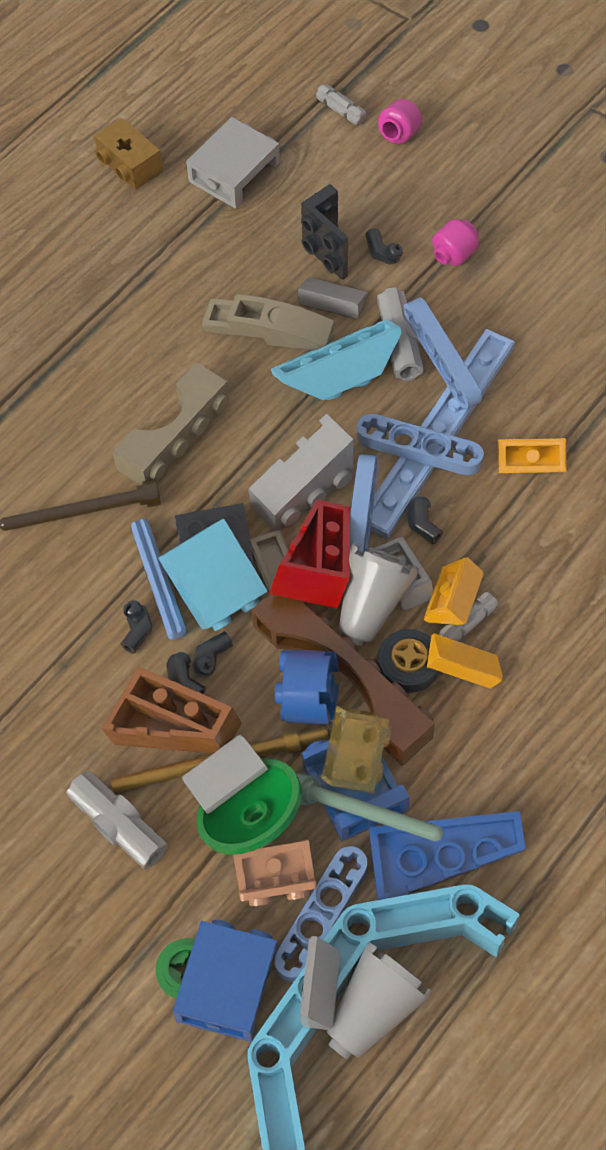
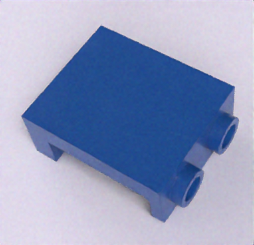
[302,723,410,842]
[173,920,278,1042]

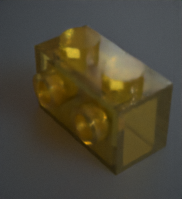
[321,706,391,793]

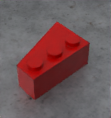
[269,499,350,608]

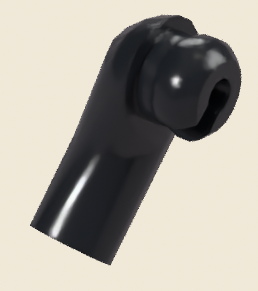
[365,229,403,265]
[407,496,443,545]
[120,600,152,654]
[192,631,233,678]
[166,652,206,694]

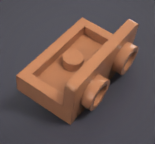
[233,839,317,906]

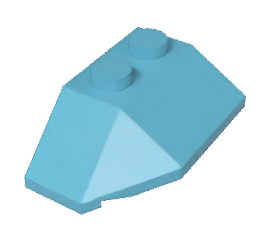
[271,319,402,400]

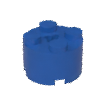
[275,650,339,725]

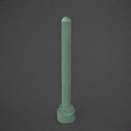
[296,773,444,841]

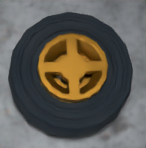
[377,629,440,693]

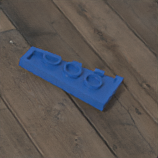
[369,811,526,900]

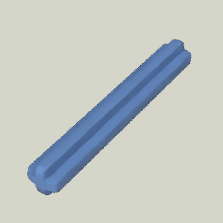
[131,519,186,640]

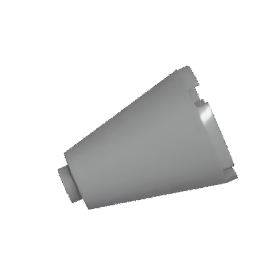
[339,543,419,646]
[327,942,433,1060]

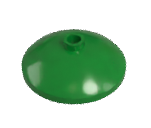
[196,759,302,855]

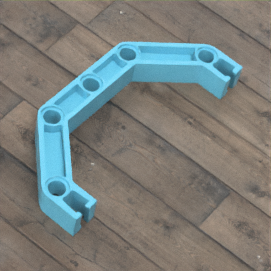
[248,885,520,1150]

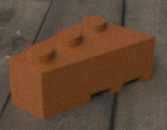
[102,666,242,754]

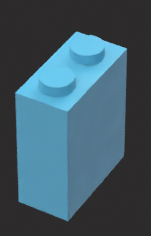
[158,519,268,631]

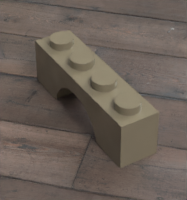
[112,362,229,485]

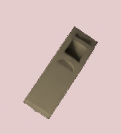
[201,294,335,350]

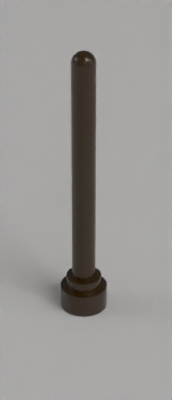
[0,478,161,531]

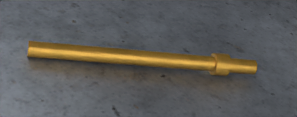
[111,725,329,794]

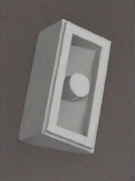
[298,277,368,319]
[182,734,268,814]
[300,936,340,1030]

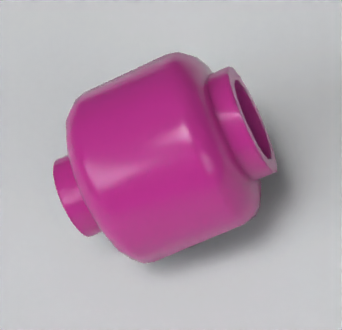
[378,99,422,144]
[432,219,479,266]

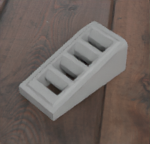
[375,536,433,610]

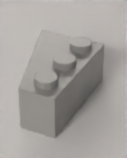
[249,413,353,531]

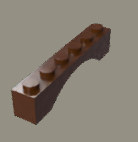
[251,594,435,766]

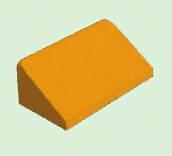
[497,438,566,473]
[424,557,483,625]
[427,633,503,689]

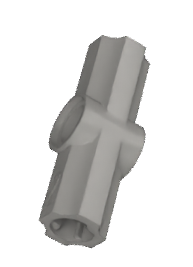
[377,287,423,382]
[66,771,168,870]

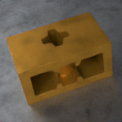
[94,118,163,190]

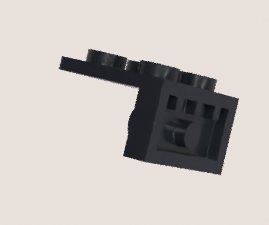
[301,184,348,280]
[175,503,255,569]

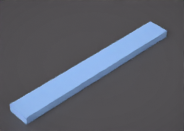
[371,329,515,540]

